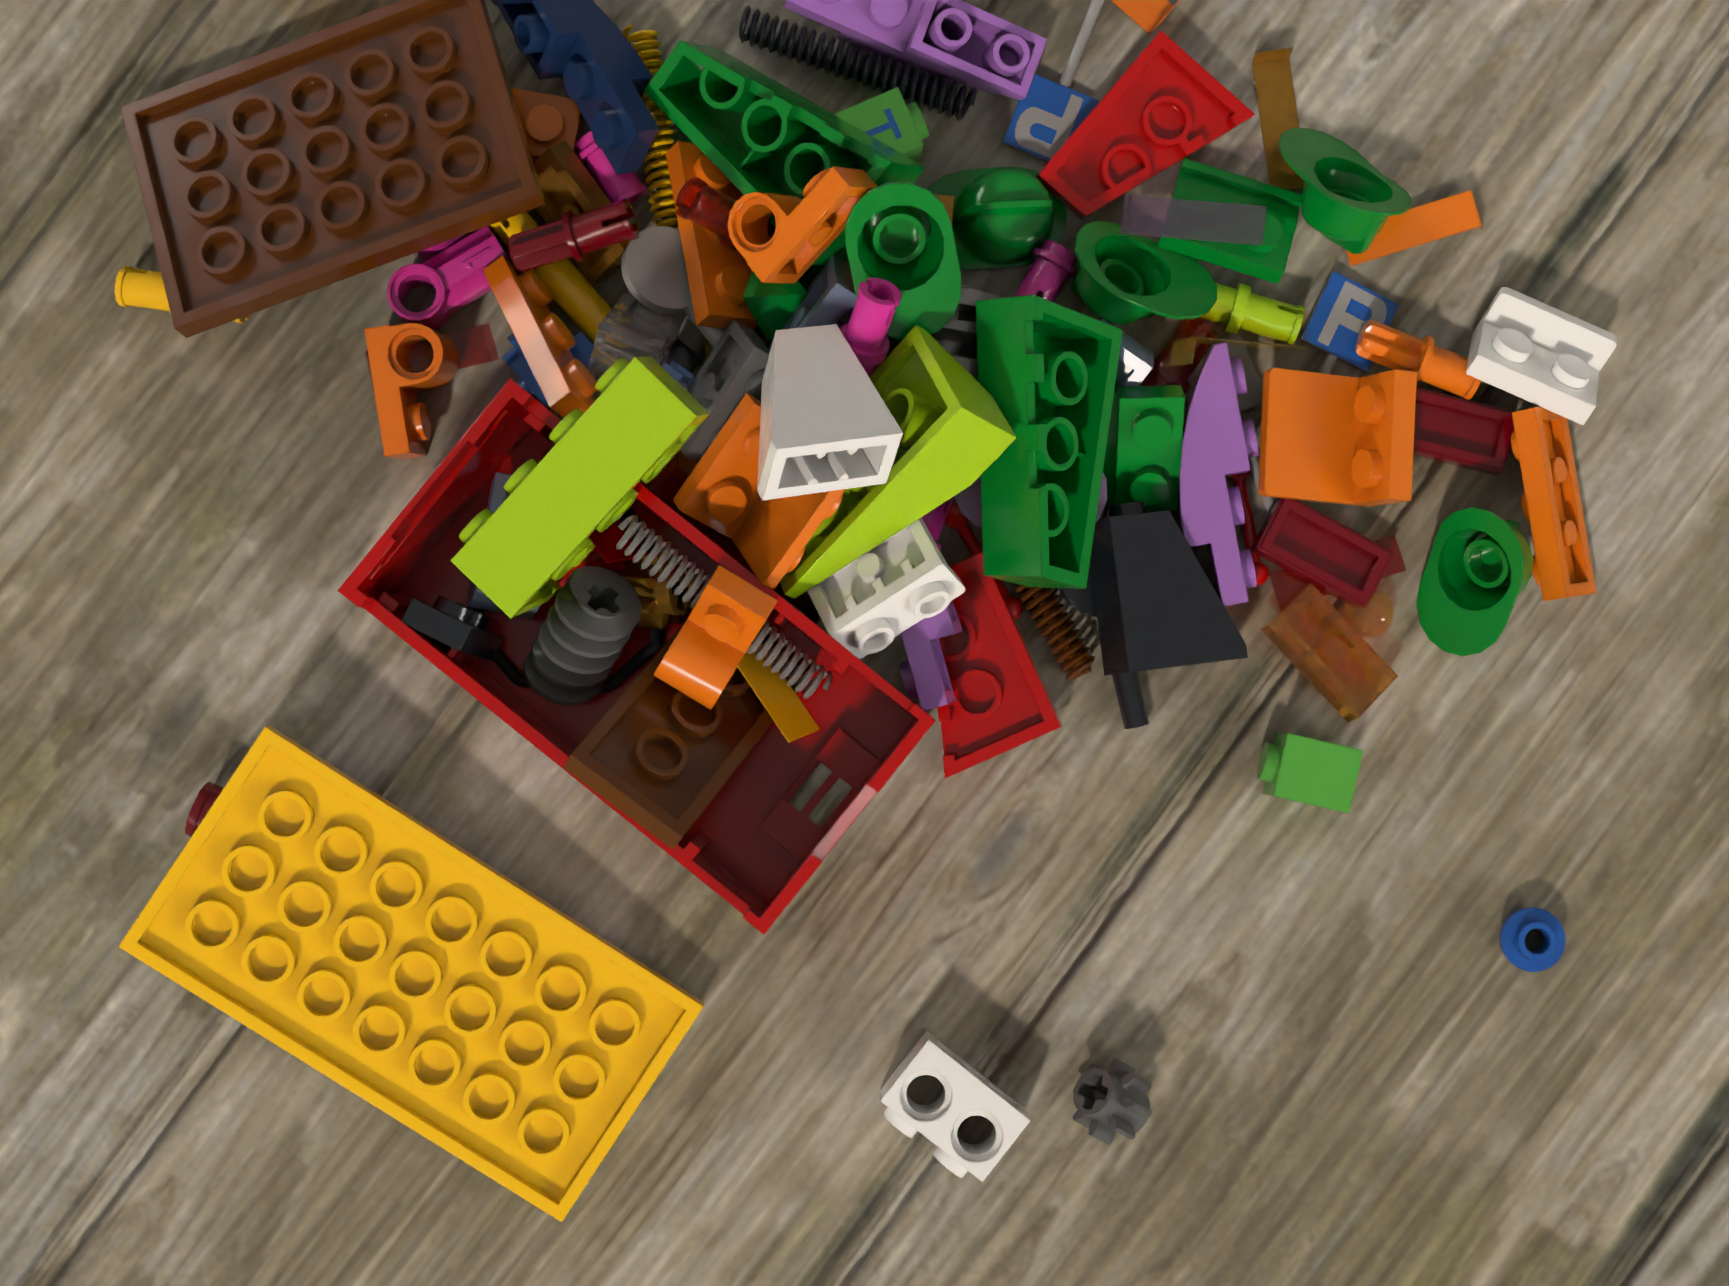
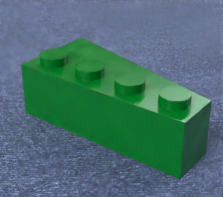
[644,40,926,265]
[976,295,1123,589]

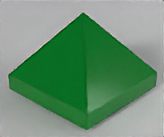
[743,271,808,339]

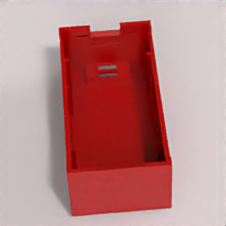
[337,378,936,935]

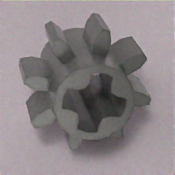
[1072,1058,1152,1145]

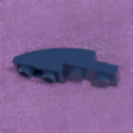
[491,0,659,175]

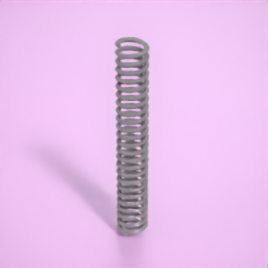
[616,515,833,699]

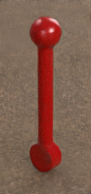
[1227,461,1269,586]
[945,504,1023,620]

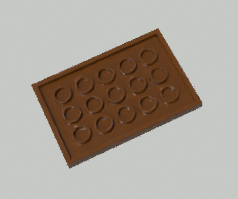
[121,0,546,338]

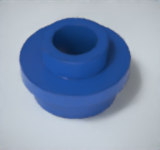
[1499,907,1565,972]

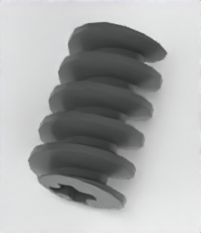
[522,566,642,706]

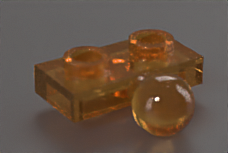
[1261,583,1398,723]

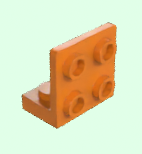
[1258,368,1417,507]
[673,393,845,589]

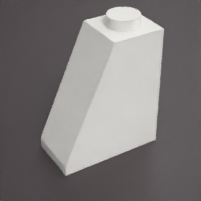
[757,324,903,501]

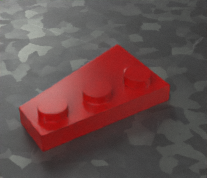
[1036,31,1256,220]
[937,552,1062,778]

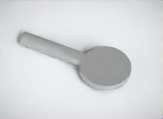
[621,226,726,348]

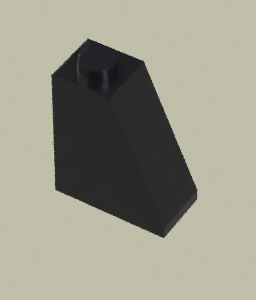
[1090,502,1248,676]

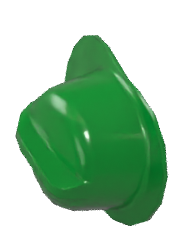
[1278,128,1412,254]
[927,166,1067,270]
[845,182,961,340]
[1071,220,1217,325]
[1416,507,1533,656]

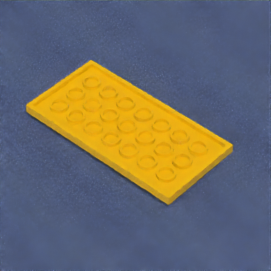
[118,725,704,1222]

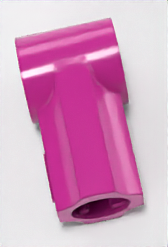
[387,226,509,330]

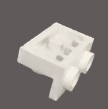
[1466,287,1617,425]
[807,518,965,659]

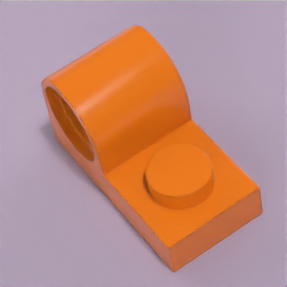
[727,166,878,284]
[364,323,459,460]
[654,565,778,710]

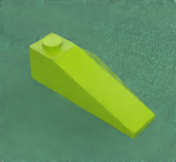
[780,325,1016,599]

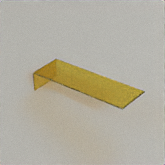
[1170,337,1308,366]

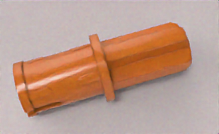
[1355,321,1481,400]

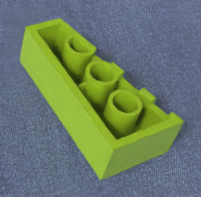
[450,356,710,619]

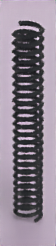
[739,5,977,121]

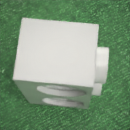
[880,1031,1031,1182]

